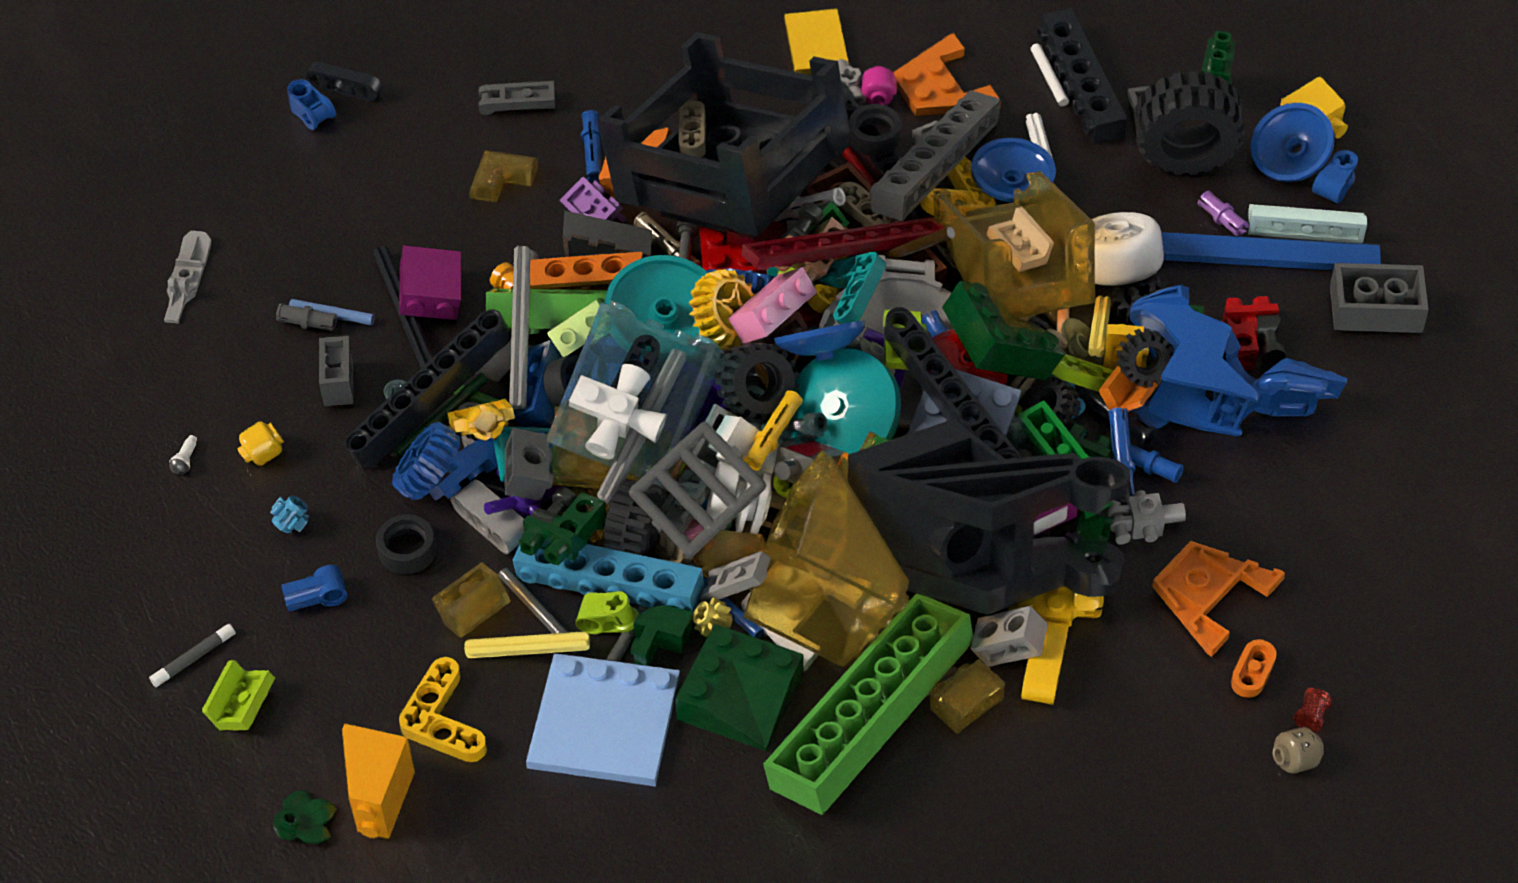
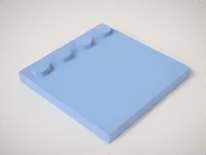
[526,653,680,786]

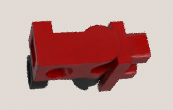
[1222,296,1286,370]

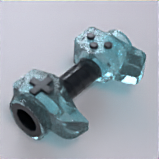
[762,412,828,441]

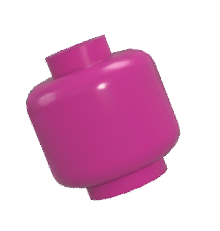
[861,66,896,106]

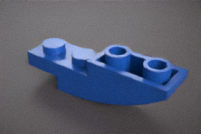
[429,427,536,501]

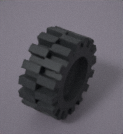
[1116,328,1175,387]
[1022,376,1080,429]

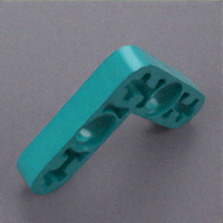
[818,252,886,324]

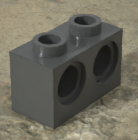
[319,336,354,406]

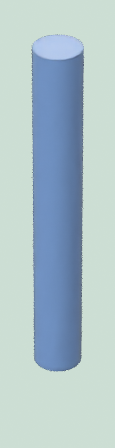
[289,299,375,325]

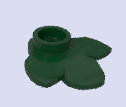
[273,790,337,844]

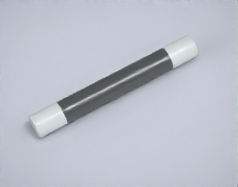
[149,623,236,687]

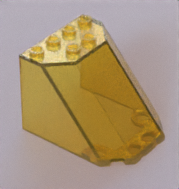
[743,450,909,667]

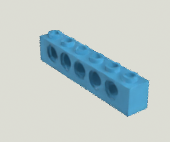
[512,544,705,613]

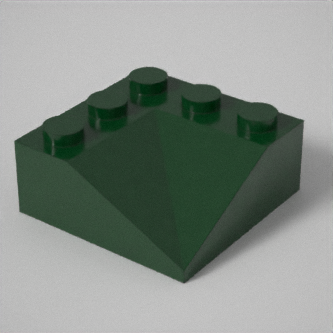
[942,281,1065,380]
[676,624,804,751]

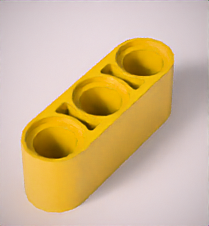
[1021,620,1069,705]

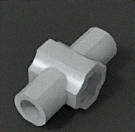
[837,59,866,107]

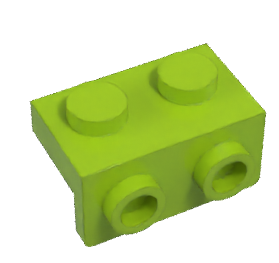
[202,660,275,730]

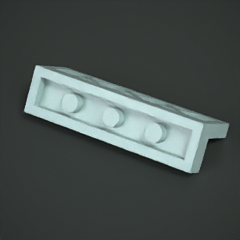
[1248,204,1367,244]

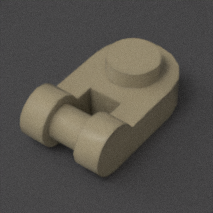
[654,531,695,565]

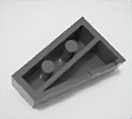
[563,211,653,257]

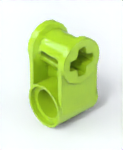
[575,591,640,635]

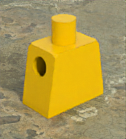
[1281,76,1348,138]

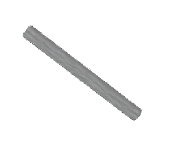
[509,246,531,410]
[597,349,686,505]

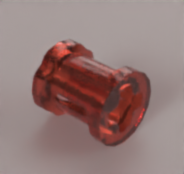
[1294,688,1332,732]

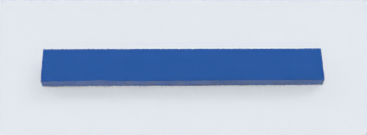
[1161,232,1381,270]

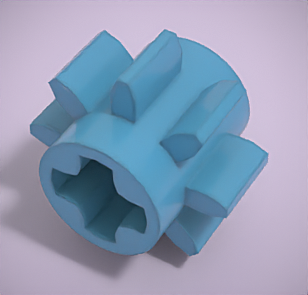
[270,495,310,533]

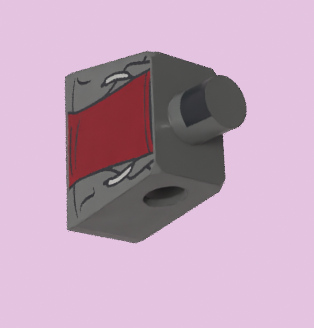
[774,435,848,488]

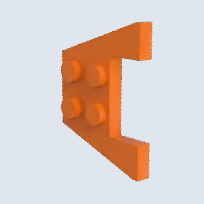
[893,33,1001,116]
[1152,541,1285,657]

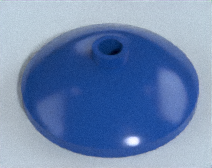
[1251,103,1335,182]
[971,138,1056,203]
[774,320,865,361]

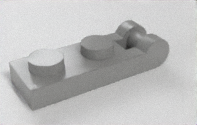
[700,551,771,604]

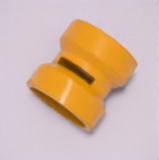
[490,262,514,289]

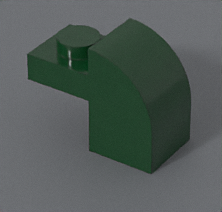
[631,605,694,666]

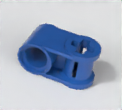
[287,79,336,130]
[1312,150,1358,204]

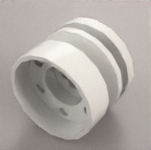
[706,461,772,537]

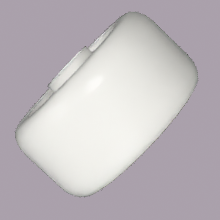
[1074,212,1164,286]

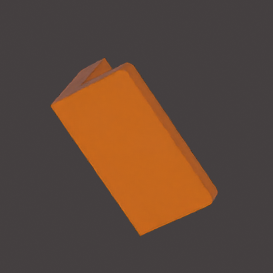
[1098,365,1162,412]

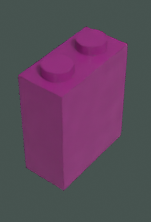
[399,246,461,320]

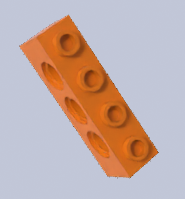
[530,252,644,290]

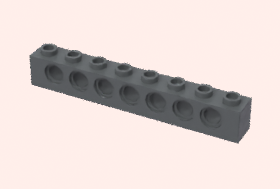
[869,90,1000,221]

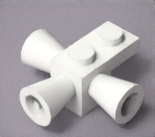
[569,364,667,459]

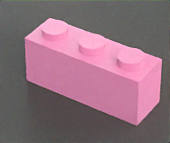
[728,267,817,343]

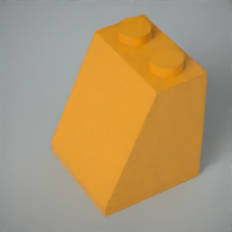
[342,724,415,839]

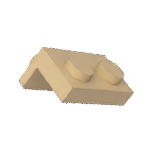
[987,207,1054,272]

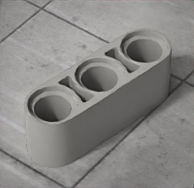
[450,479,524,554]

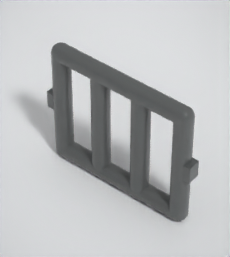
[629,422,766,557]

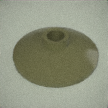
[1061,318,1104,366]

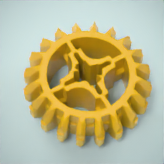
[688,269,756,351]

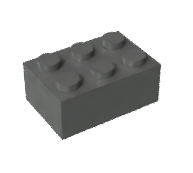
[1330,263,1429,333]

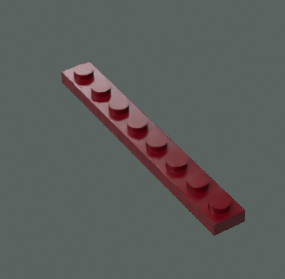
[741,217,946,270]

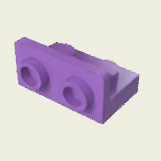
[560,177,627,223]

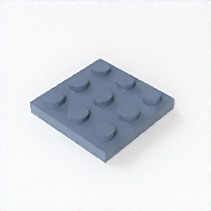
[908,369,1022,446]

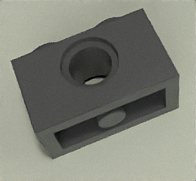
[505,428,554,501]

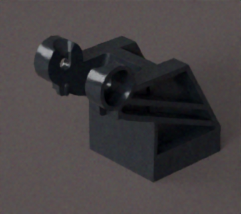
[847,419,1131,615]

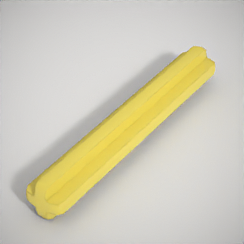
[465,631,590,658]

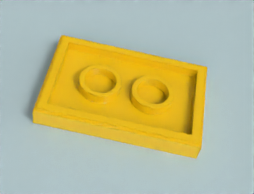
[785,9,849,75]

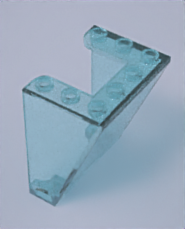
[546,300,724,488]

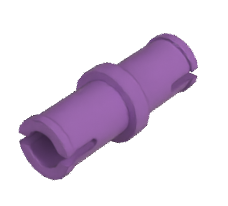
[1198,191,1249,237]

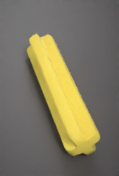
[1088,295,1112,357]

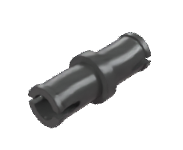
[276,303,338,332]

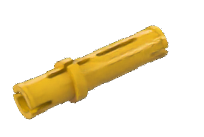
[743,391,803,471]

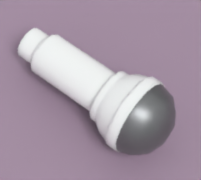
[169,435,197,475]

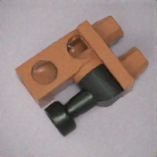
[776,203,846,284]

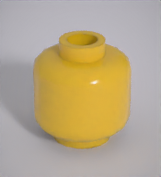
[237,421,284,466]

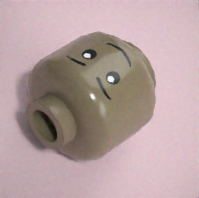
[1272,727,1324,773]

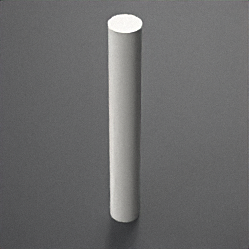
[1031,44,1069,106]

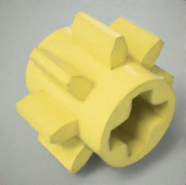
[693,597,732,637]

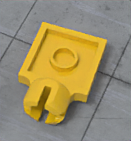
[447,399,515,441]
[1008,586,1104,626]

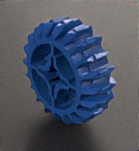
[392,422,461,501]

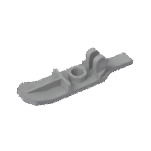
[164,231,212,324]

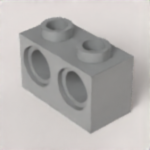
[971,606,1048,667]

